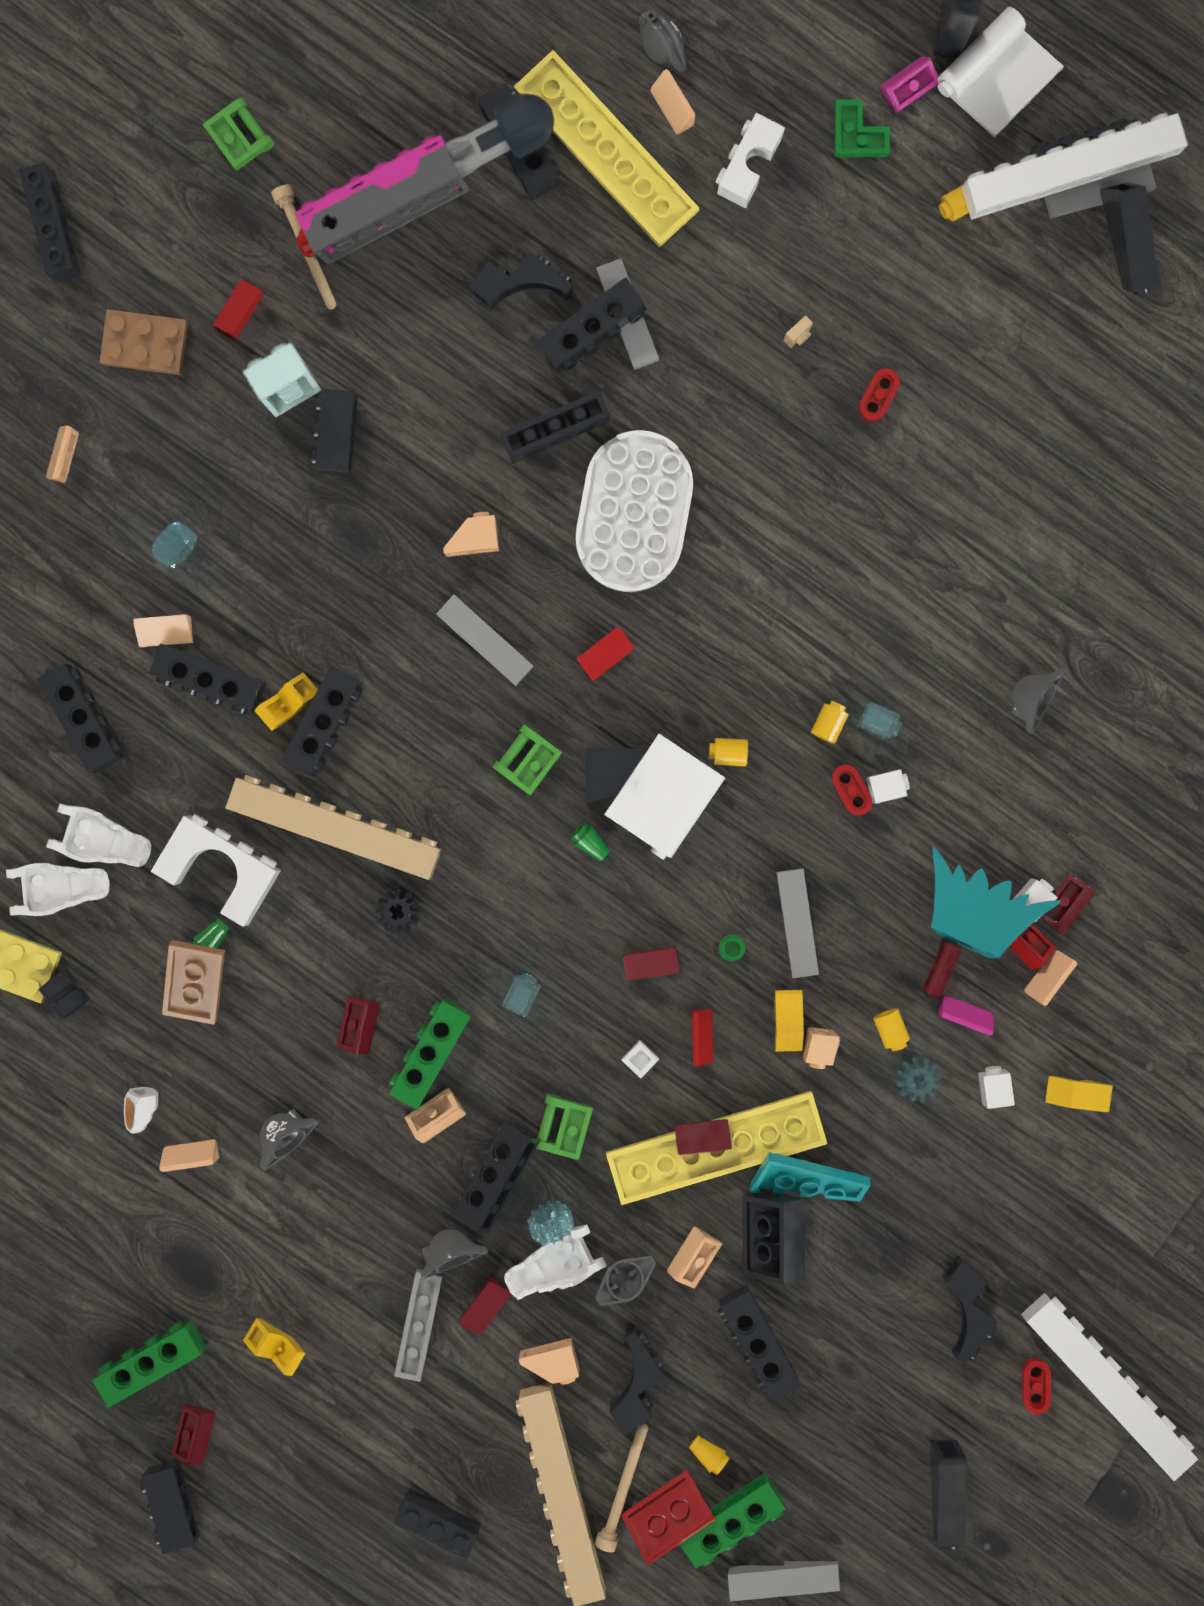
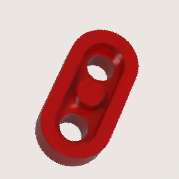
[859,369,899,422]
[831,765,872,815]
[1022,1358,1051,1415]

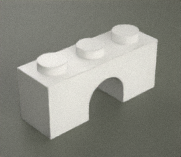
[716,113,785,209]

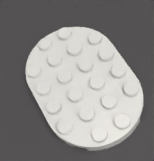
[576,430,693,592]

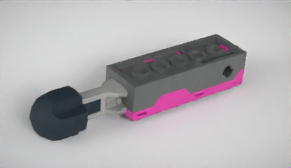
[295,93,555,265]

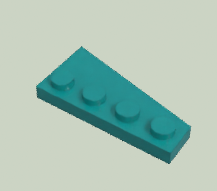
[750,1152,870,1201]

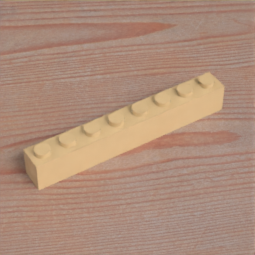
[226,775,442,880]
[516,1382,606,1606]

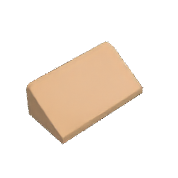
[651,69,695,135]
[46,426,79,483]
[133,615,193,647]
[1024,950,1077,1006]
[404,1088,466,1143]
[159,1139,219,1172]
[667,1227,722,1289]

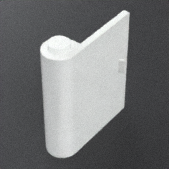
[938,7,1063,138]
[605,734,725,860]

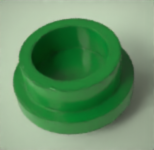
[718,934,745,961]

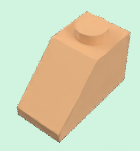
[444,512,499,557]
[803,1027,840,1069]
[519,1338,580,1385]

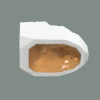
[124,1087,158,1134]

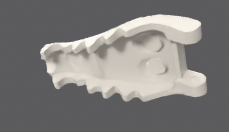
[46,803,151,867]
[6,863,110,916]
[505,1225,607,1300]

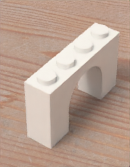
[151,814,281,927]

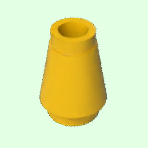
[689,1435,729,1475]

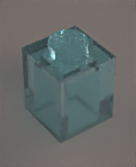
[857,702,902,740]
[502,973,541,1017]

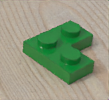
[834,99,890,157]

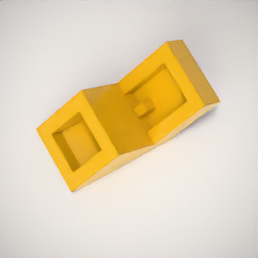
[254,673,318,731]
[774,990,804,1051]
[1045,1075,1113,1112]
[243,1318,305,1376]

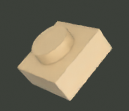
[783,316,813,348]

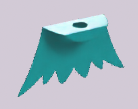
[931,847,1061,958]

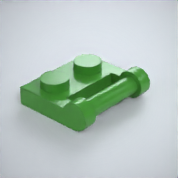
[203,98,275,171]
[492,724,562,796]
[537,1094,593,1160]

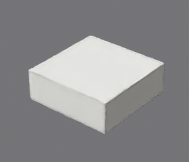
[621,1040,659,1079]

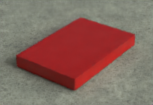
[621,1470,716,1565]

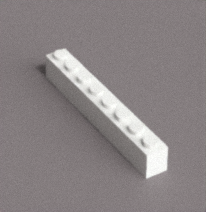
[962,113,1188,220]
[1021,1293,1198,1481]

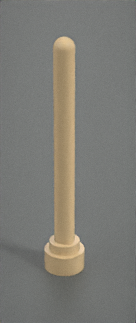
[271,184,336,309]
[595,1423,648,1552]

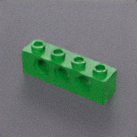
[389,998,473,1110]
[92,1319,207,1408]
[680,1472,786,1569]

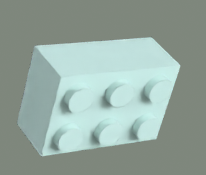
[243,343,321,417]

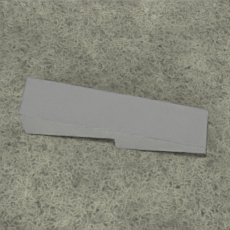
[728,1561,840,1602]

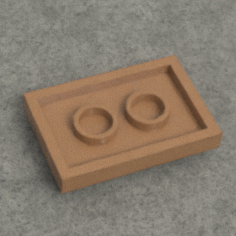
[100,309,188,375]
[162,940,225,1025]

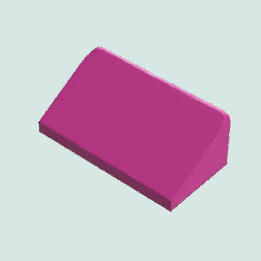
[879,56,939,113]
[937,995,994,1036]

